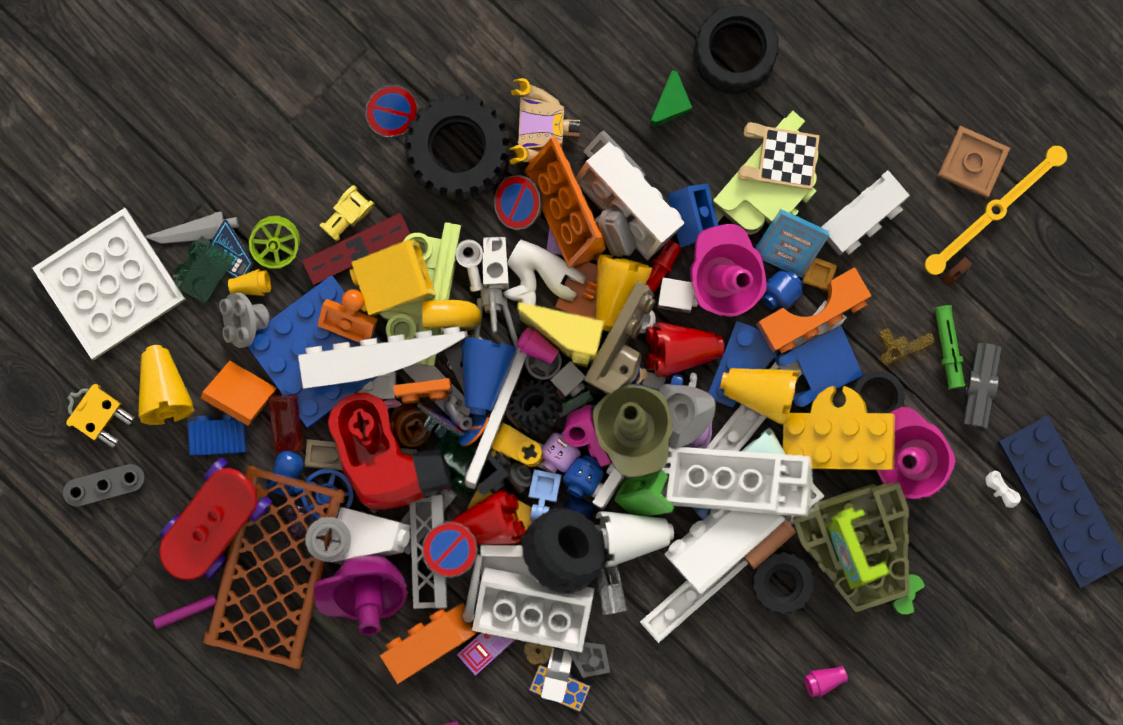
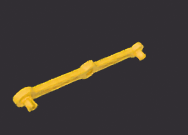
[924,146,1067,275]

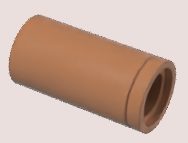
[743,519,796,569]

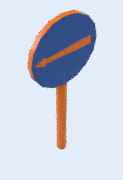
[458,411,489,447]

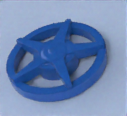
[301,469,354,519]

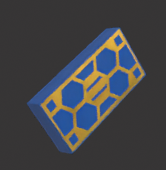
[529,664,591,712]

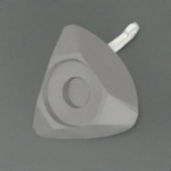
[659,373,715,449]

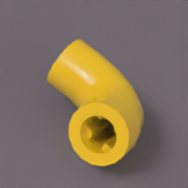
[422,300,482,331]

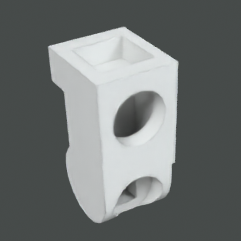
[483,237,509,290]

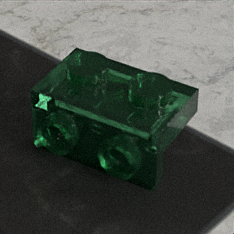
[173,236,235,304]

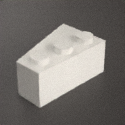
[821,170,910,256]

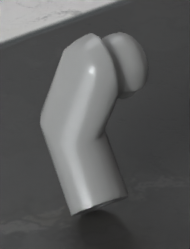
[444,395,472,430]

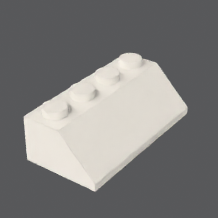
[575,142,684,261]
[664,509,785,594]
[472,567,594,652]

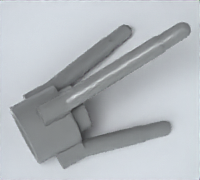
[473,288,518,349]

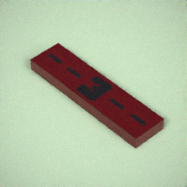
[302,213,411,286]

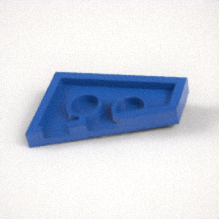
[708,321,780,408]

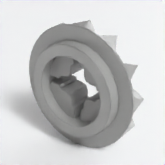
[306,516,351,561]

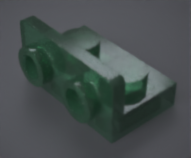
[434,429,493,495]

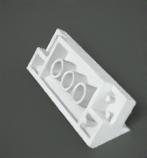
[661,446,813,517]

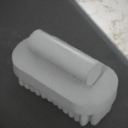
[595,208,637,257]

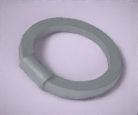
[463,555,482,622]

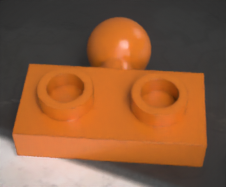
[317,289,378,343]

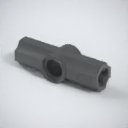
[963,343,1001,429]

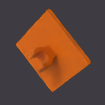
[555,262,597,320]

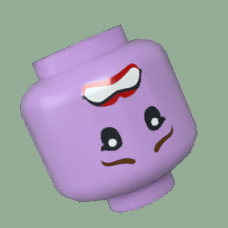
[542,431,581,474]

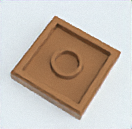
[937,126,1010,199]

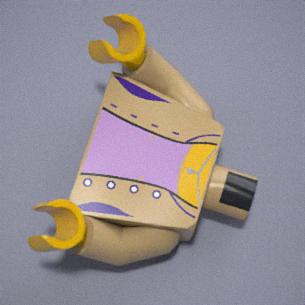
[509,78,580,164]

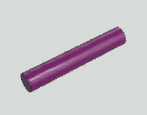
[153,595,217,629]

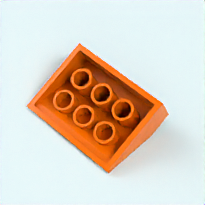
[524,136,606,268]

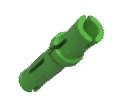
[934,305,966,390]

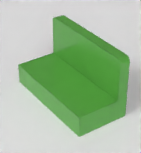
[614,470,674,516]

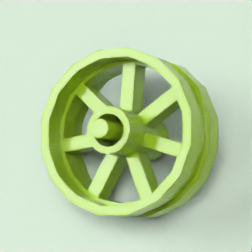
[249,216,300,268]

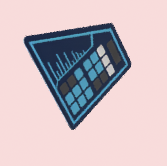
[202,219,254,278]

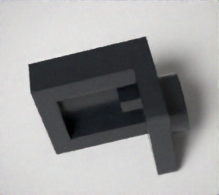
[476,449,512,496]

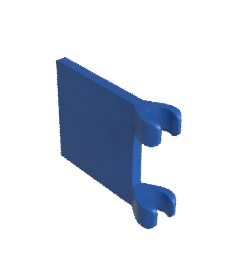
[775,326,863,407]

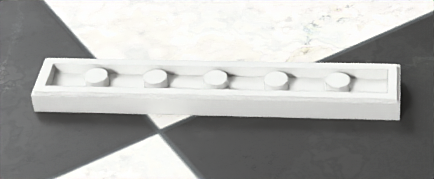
[465,348,527,490]

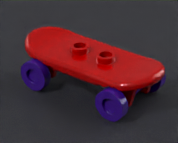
[159,457,273,580]

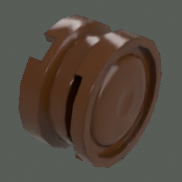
[389,404,432,447]

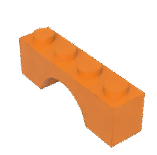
[756,267,871,354]

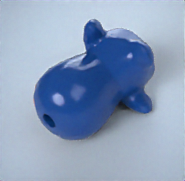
[266,451,304,497]

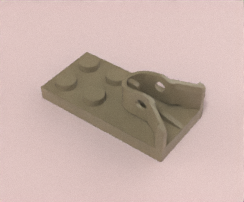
[584,281,655,394]

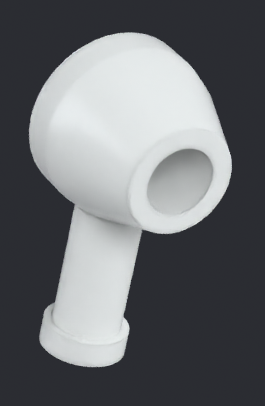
[456,240,484,291]

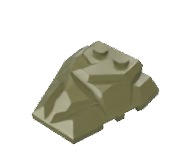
[793,482,909,612]

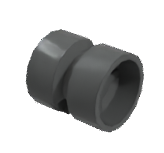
[526,352,562,383]

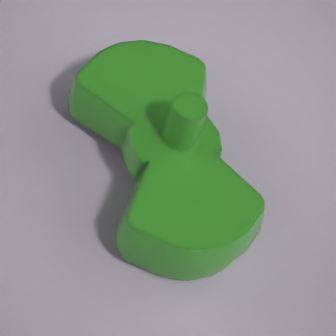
[892,574,925,615]

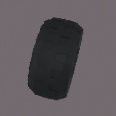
[522,508,606,594]

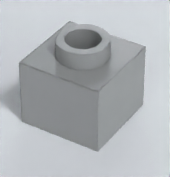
[550,361,585,398]

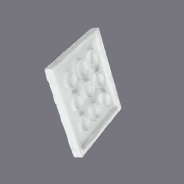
[32,208,186,360]

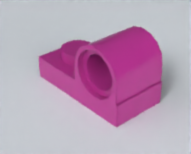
[563,405,611,467]

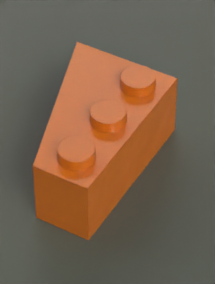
[380,603,478,684]

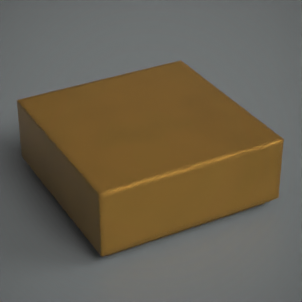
[802,258,837,292]

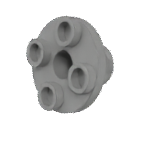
[219,292,269,348]

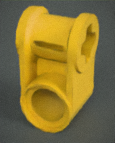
[491,423,544,467]

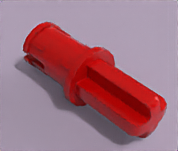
[645,240,683,293]

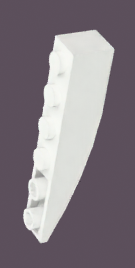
[298,326,468,388]

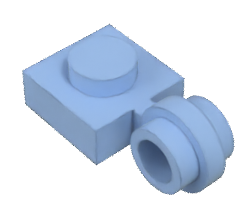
[529,469,562,521]

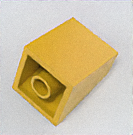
[350,239,436,316]

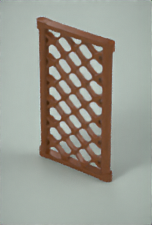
[203,466,346,669]

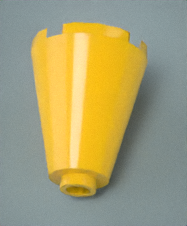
[596,254,652,332]
[138,345,194,425]
[720,368,799,425]

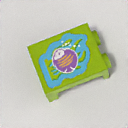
[826,508,889,590]

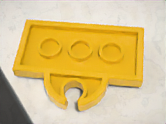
[783,386,895,470]

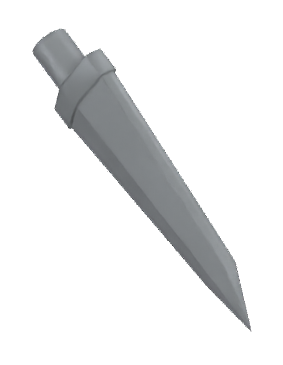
[145,211,239,244]

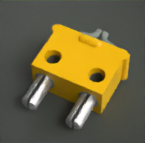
[67,384,134,448]

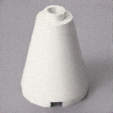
[595,511,674,568]

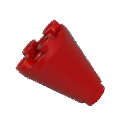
[645,322,724,377]
[450,489,526,546]

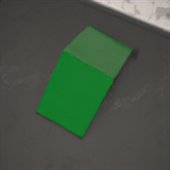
[650,70,692,127]

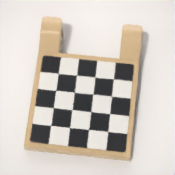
[738,122,820,190]

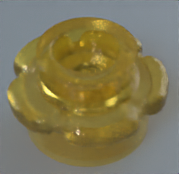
[524,642,552,664]

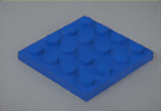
[248,275,382,429]

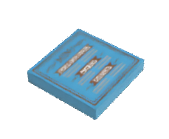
[755,209,829,278]

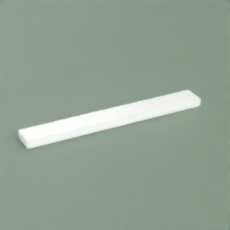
[706,300,847,451]
[640,484,824,643]

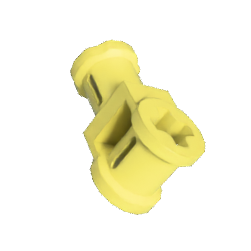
[319,185,375,242]

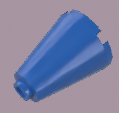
[461,338,517,416]

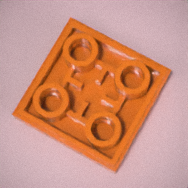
[201,361,277,426]
[393,378,453,404]

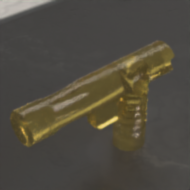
[879,328,935,365]

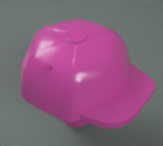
[690,224,767,317]
[877,407,955,499]

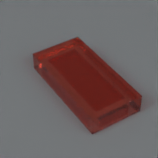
[269,395,303,451]

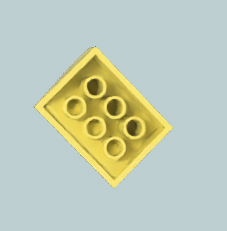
[518,303,603,368]

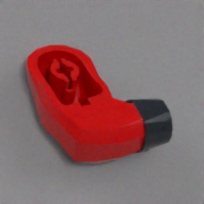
[328,392,452,509]

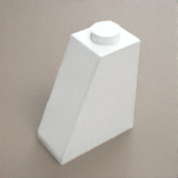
[328,507,410,565]

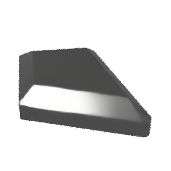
[568,642,610,678]

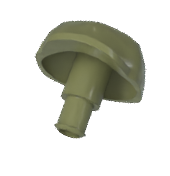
[593,385,673,478]

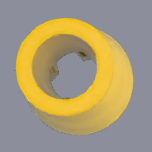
[228,269,271,296]

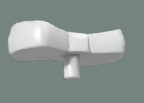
[985,471,1021,508]

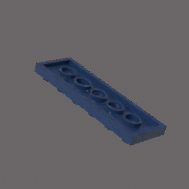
[998,415,1123,588]

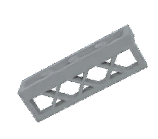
[410,495,447,609]

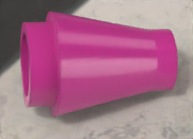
[515,327,559,364]
[804,666,848,698]

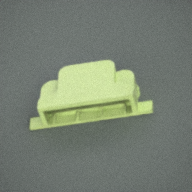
[713,111,818,235]
[380,222,461,367]

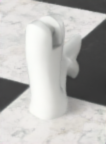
[503,240,586,306]

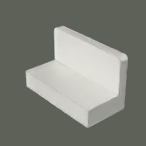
[481,545,532,577]

